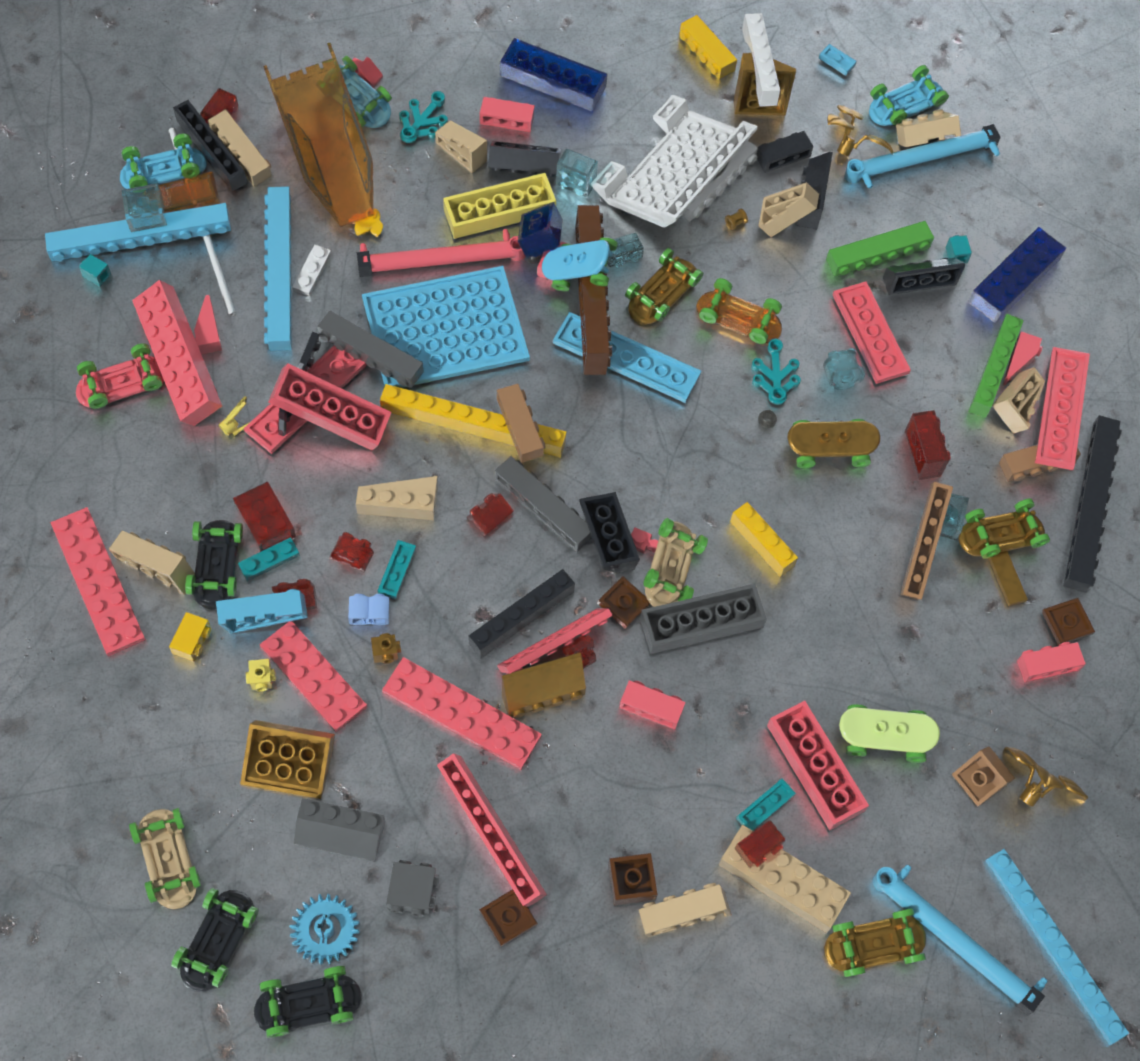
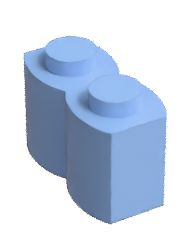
[348,594,389,625]

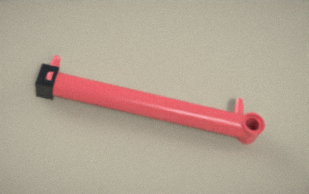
[356,229,526,277]

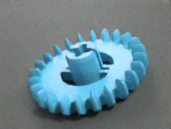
[290,893,360,965]

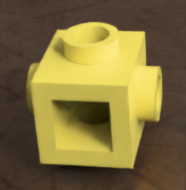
[246,659,276,692]

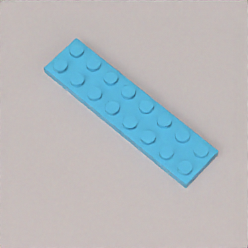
[553,312,701,403]

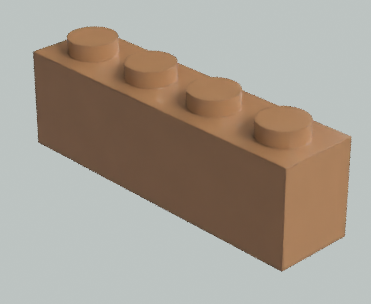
[497,384,546,463]
[999,445,1081,482]

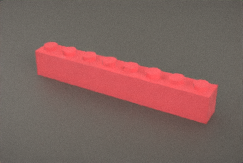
[437,753,547,907]

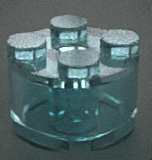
[823,348,865,390]

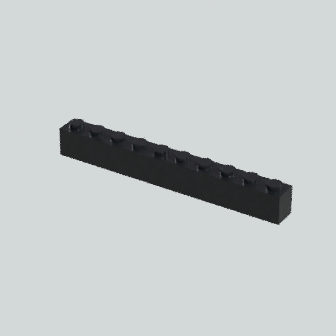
[1063,415,1122,592]

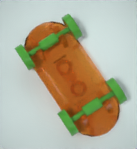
[696,278,782,344]

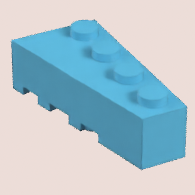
[216,589,308,634]

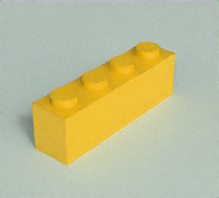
[679,15,737,79]
[730,502,798,577]

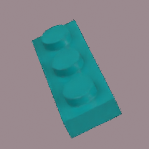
[238,537,300,582]
[377,540,416,599]
[736,779,796,831]

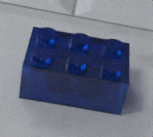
[517,202,563,259]

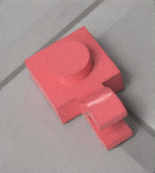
[631,527,659,553]

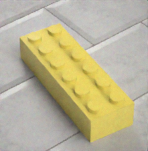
[443,173,556,239]

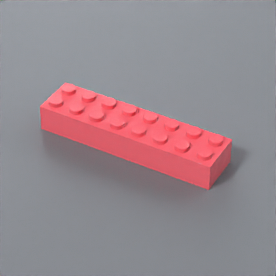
[132,280,222,426]

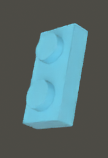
[819,44,857,76]

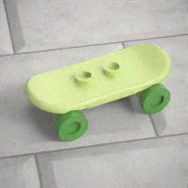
[839,704,940,763]

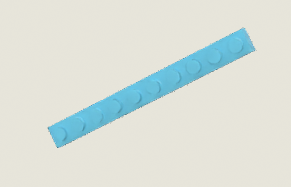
[985,849,1129,1045]

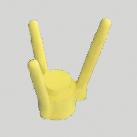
[218,396,250,436]

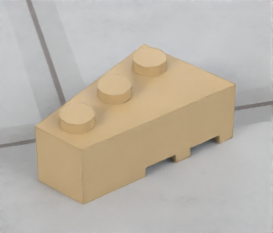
[896,109,961,147]
[435,120,487,173]
[758,182,819,237]
[992,367,1045,434]

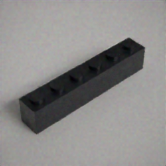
[173,100,247,192]
[468,569,575,659]

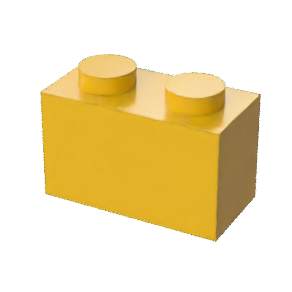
[169,612,212,662]

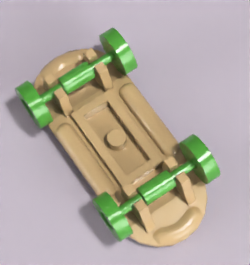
[643,518,708,607]
[129,808,201,909]

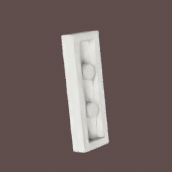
[292,244,332,297]

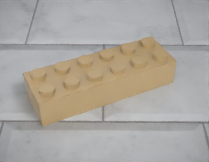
[718,825,851,933]

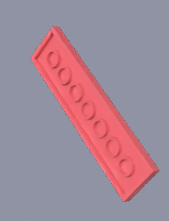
[244,345,367,454]
[1035,347,1090,470]
[50,507,146,656]
[382,657,542,770]

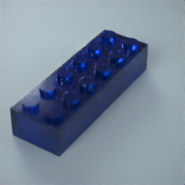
[500,38,607,112]
[968,227,1066,324]

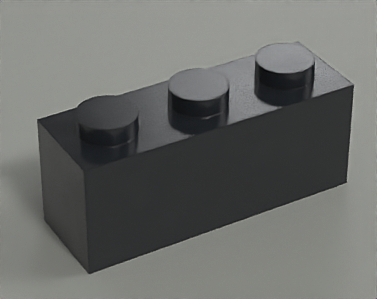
[757,131,814,173]

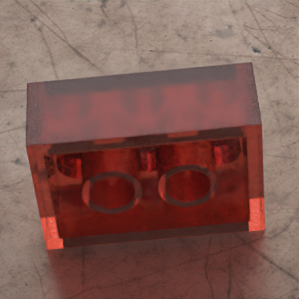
[905,410,951,480]
[233,481,296,552]

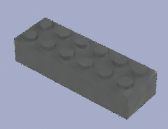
[640,584,767,654]

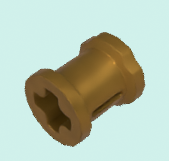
[725,208,748,230]

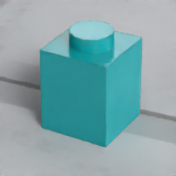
[945,235,972,263]
[79,254,111,287]

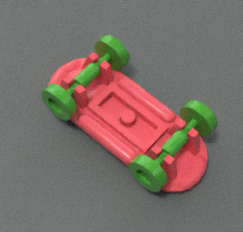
[76,343,165,409]

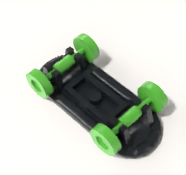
[185,520,243,610]
[171,888,259,992]
[254,966,362,1038]

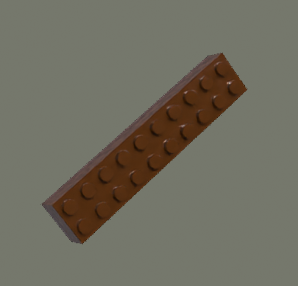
[575,205,612,375]

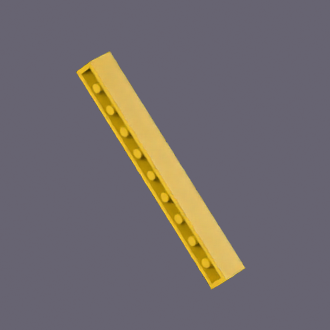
[380,384,567,458]

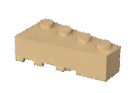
[208,109,271,187]
[356,476,438,520]
[109,531,195,595]
[639,883,732,937]

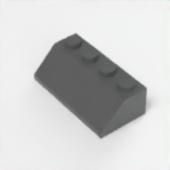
[294,798,385,861]

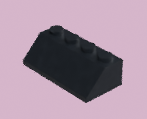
[488,141,561,177]
[796,152,833,230]
[883,258,965,295]
[579,492,640,573]

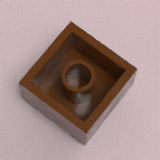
[608,853,658,906]

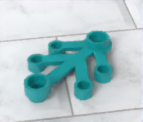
[399,91,448,143]
[751,339,801,405]

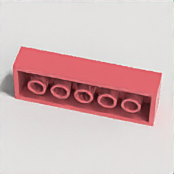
[268,363,391,450]
[767,701,869,830]

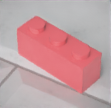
[480,97,535,133]
[1017,642,1086,683]
[619,680,685,730]

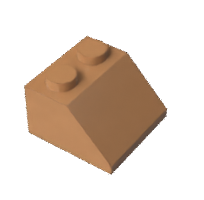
[952,746,1015,807]

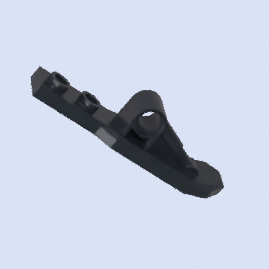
[278,332,321,436]

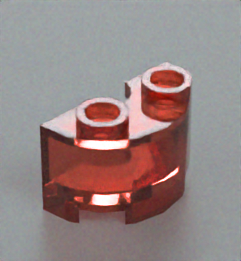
[329,532,374,572]
[562,635,597,669]

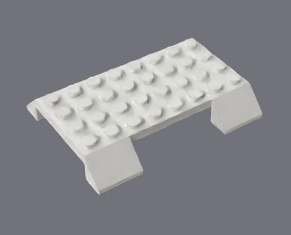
[591,95,758,228]

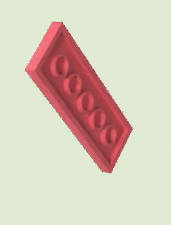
[832,281,911,384]
[497,608,612,674]
[259,621,367,733]

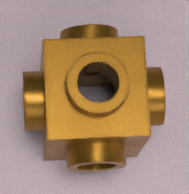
[371,633,401,664]

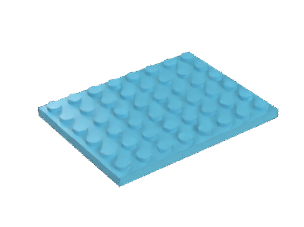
[362,266,530,388]

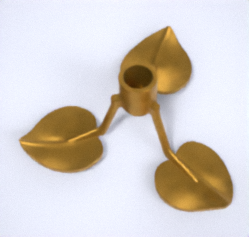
[827,105,893,156]
[1004,747,1088,807]

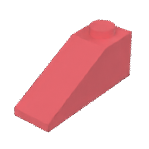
[194,295,222,355]
[1002,331,1043,386]

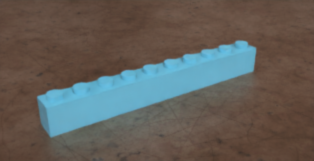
[264,187,292,351]
[45,203,232,261]

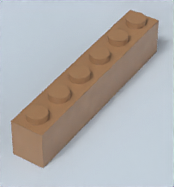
[900,482,953,600]

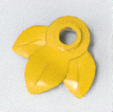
[349,208,383,237]

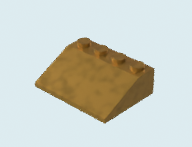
[734,53,796,116]
[502,653,586,718]
[240,720,335,799]

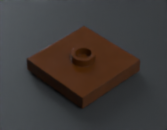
[597,576,650,629]
[1041,598,1095,646]
[479,889,538,947]

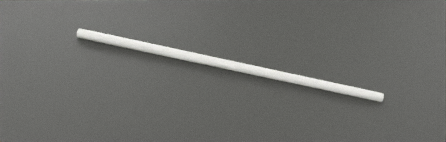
[169,128,236,317]

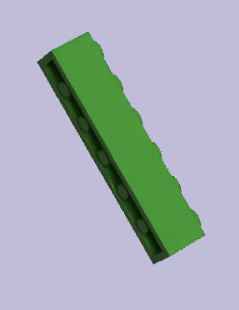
[826,221,934,277]
[968,314,1024,418]

